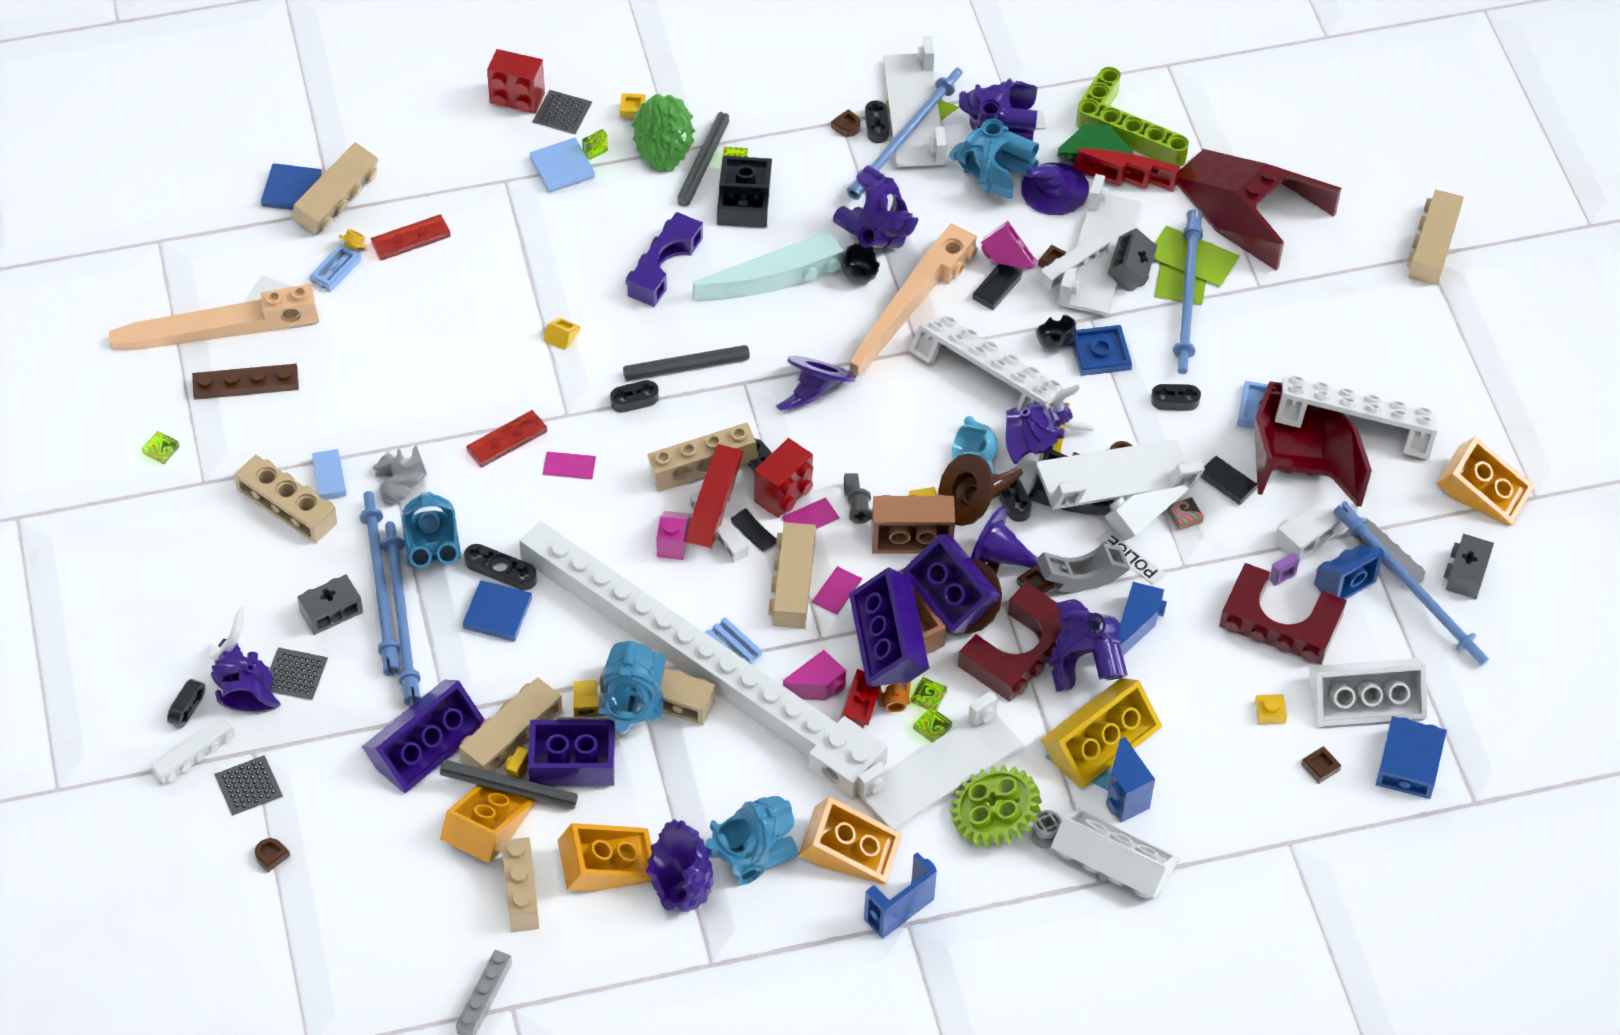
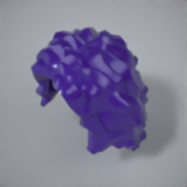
[645,819,714,912]

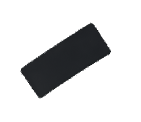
[731,508,777,551]

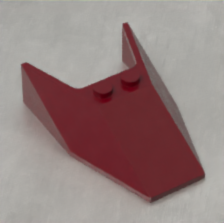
[1177,149,1342,271]
[1254,381,1372,507]

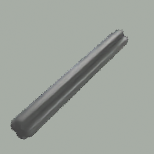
[677,111,730,206]
[623,345,750,381]
[440,760,578,809]

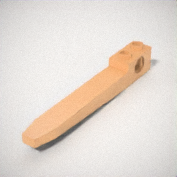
[850,223,978,376]
[109,283,319,350]

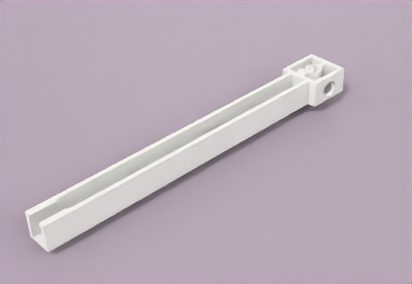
[519,520,888,801]

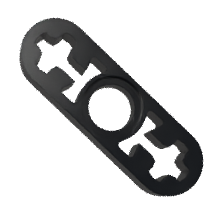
[464,544,537,590]

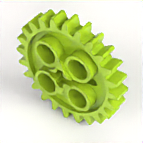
[950,764,1042,849]

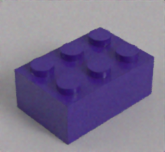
[901,535,1002,633]
[528,720,616,786]

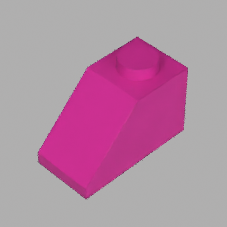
[980,220,1037,269]
[656,511,691,560]
[783,650,846,701]

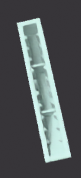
[692,230,844,301]

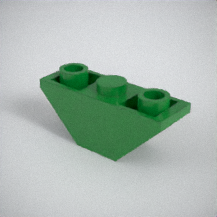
[1057,124,1133,161]

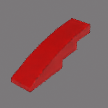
[1074,148,1180,192]
[685,444,744,550]

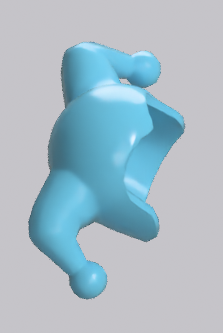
[952,416,998,474]

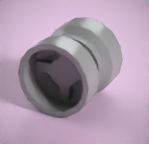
[1032,810,1062,849]

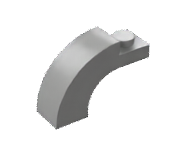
[1037,543,1130,592]

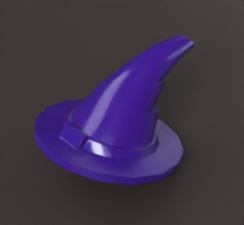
[1021,162,1089,215]
[775,355,856,411]
[970,506,1039,568]

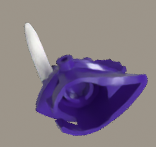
[1005,384,1095,464]
[208,606,281,712]

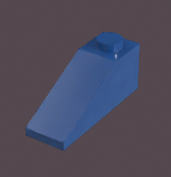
[1118,581,1167,656]

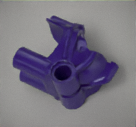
[959,78,1038,141]
[833,165,919,249]
[1046,599,1128,693]

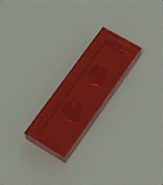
[370,214,451,261]
[466,409,547,468]

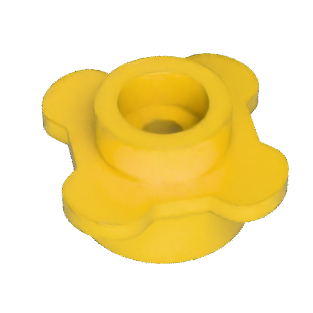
[339,229,367,251]

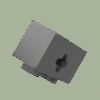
[1107,228,1157,292]
[1443,533,1494,599]
[297,574,363,635]

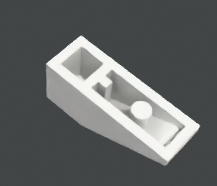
[1104,485,1188,541]
[1275,504,1358,562]

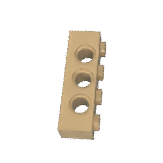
[647,422,758,492]
[234,454,338,544]

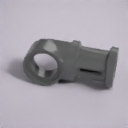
[844,473,872,524]

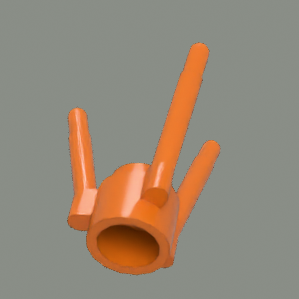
[878,681,911,712]

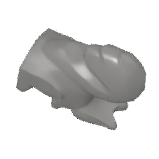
[373,446,427,503]

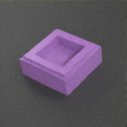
[1269,553,1300,586]

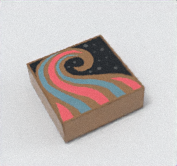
[1167,497,1204,530]

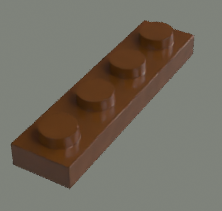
[192,363,299,400]

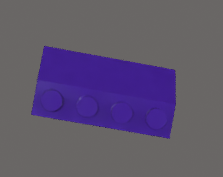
[849,567,930,687]
[362,679,485,793]

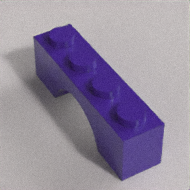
[625,211,703,308]

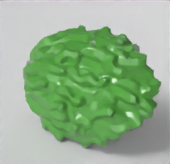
[631,94,696,172]

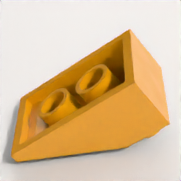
[1436,436,1535,526]
[440,785,536,863]
[798,796,902,885]
[557,823,652,892]

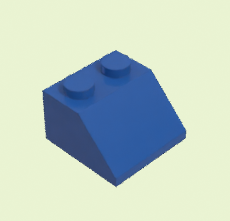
[1314,545,1384,600]
[1106,737,1155,823]

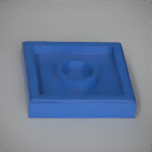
[261,163,322,210]
[1072,325,1132,376]
[462,580,532,641]

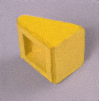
[544,317,581,350]

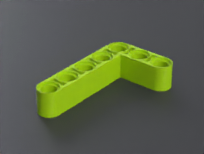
[1076,66,1189,167]

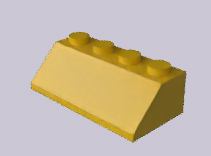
[1040,678,1163,788]

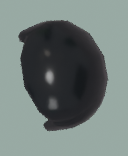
[841,243,880,284]
[1036,315,1076,350]

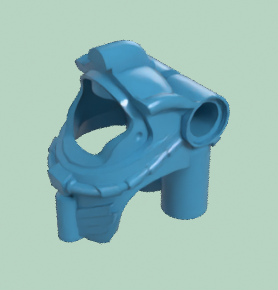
[949,119,1039,199]
[402,491,461,568]
[598,641,666,734]
[705,796,798,884]

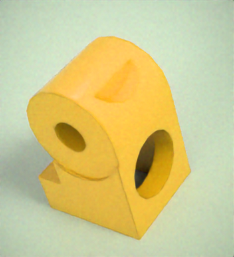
[573,680,599,717]

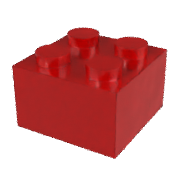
[487,48,545,114]
[754,437,814,518]

